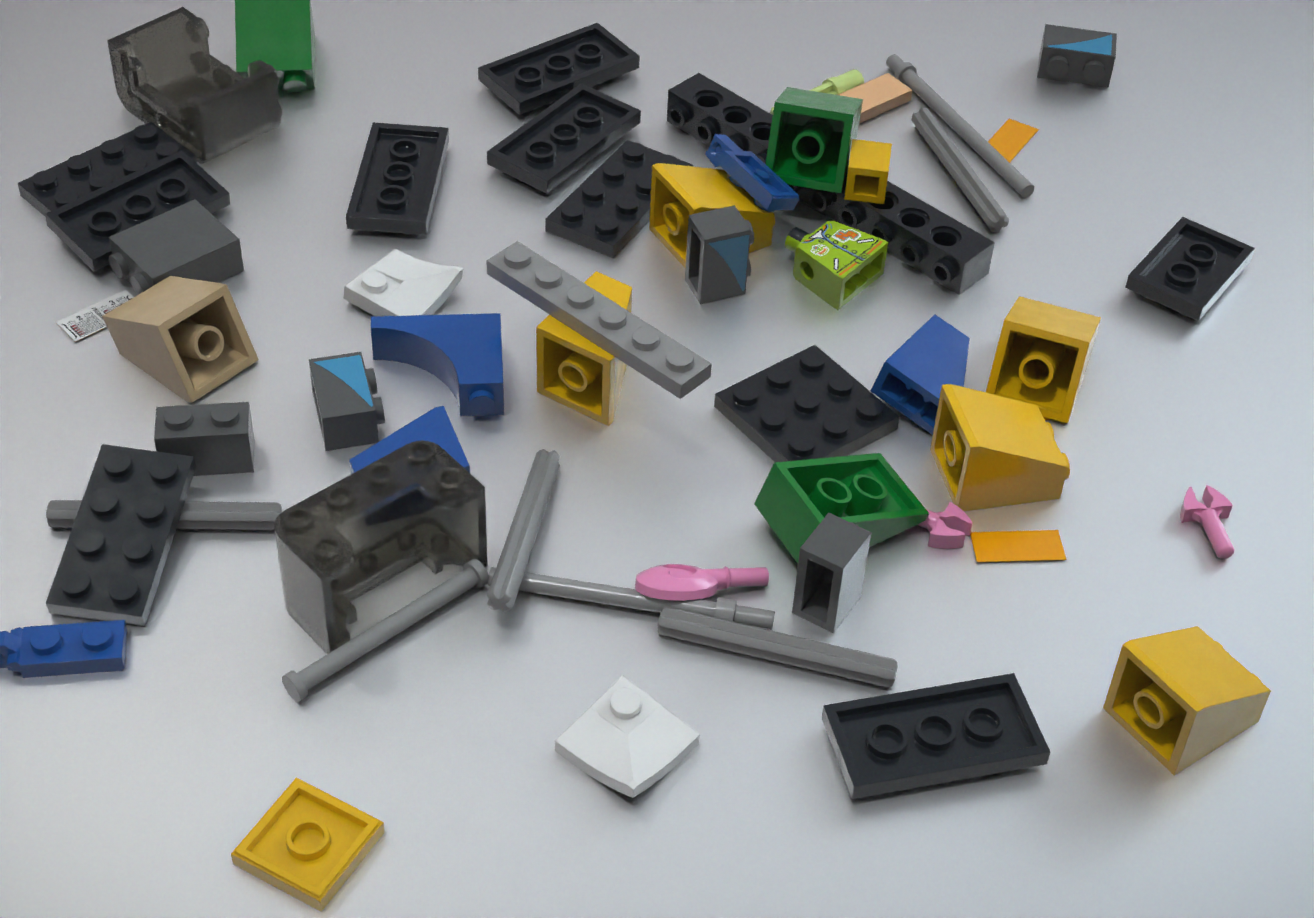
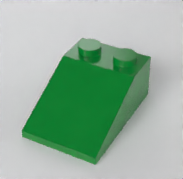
[754,453,929,563]

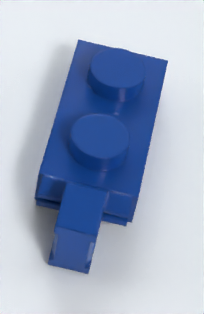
[705,134,800,212]
[0,620,127,678]

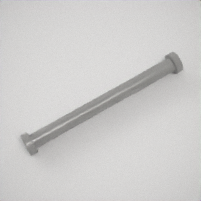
[282,559,489,702]

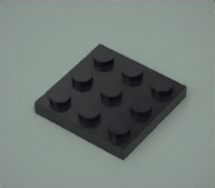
[714,345,900,462]

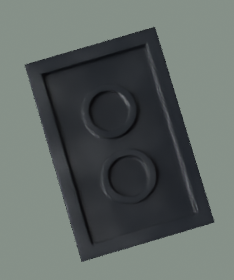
[1125,217,1255,321]

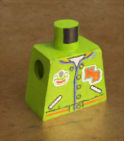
[785,221,888,310]

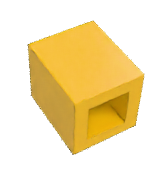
[844,139,892,204]

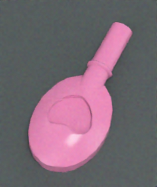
[635,564,769,601]

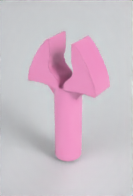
[1180,485,1235,559]
[917,502,972,549]

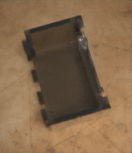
[107,7,282,164]
[274,440,488,654]

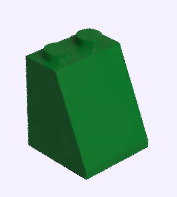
[235,0,315,94]
[766,87,863,193]

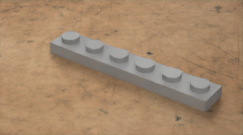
[486,241,712,399]

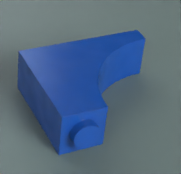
[371,313,504,416]

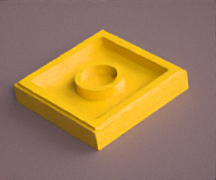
[231,777,385,912]

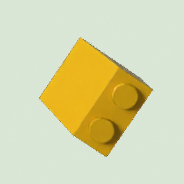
[649,163,775,268]
[536,271,632,426]
[986,296,1101,423]
[930,384,1070,511]
[1103,626,1271,776]

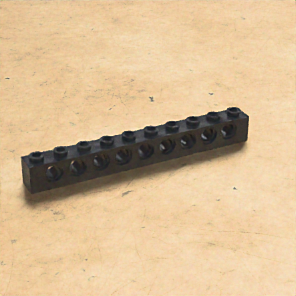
[667,73,995,295]

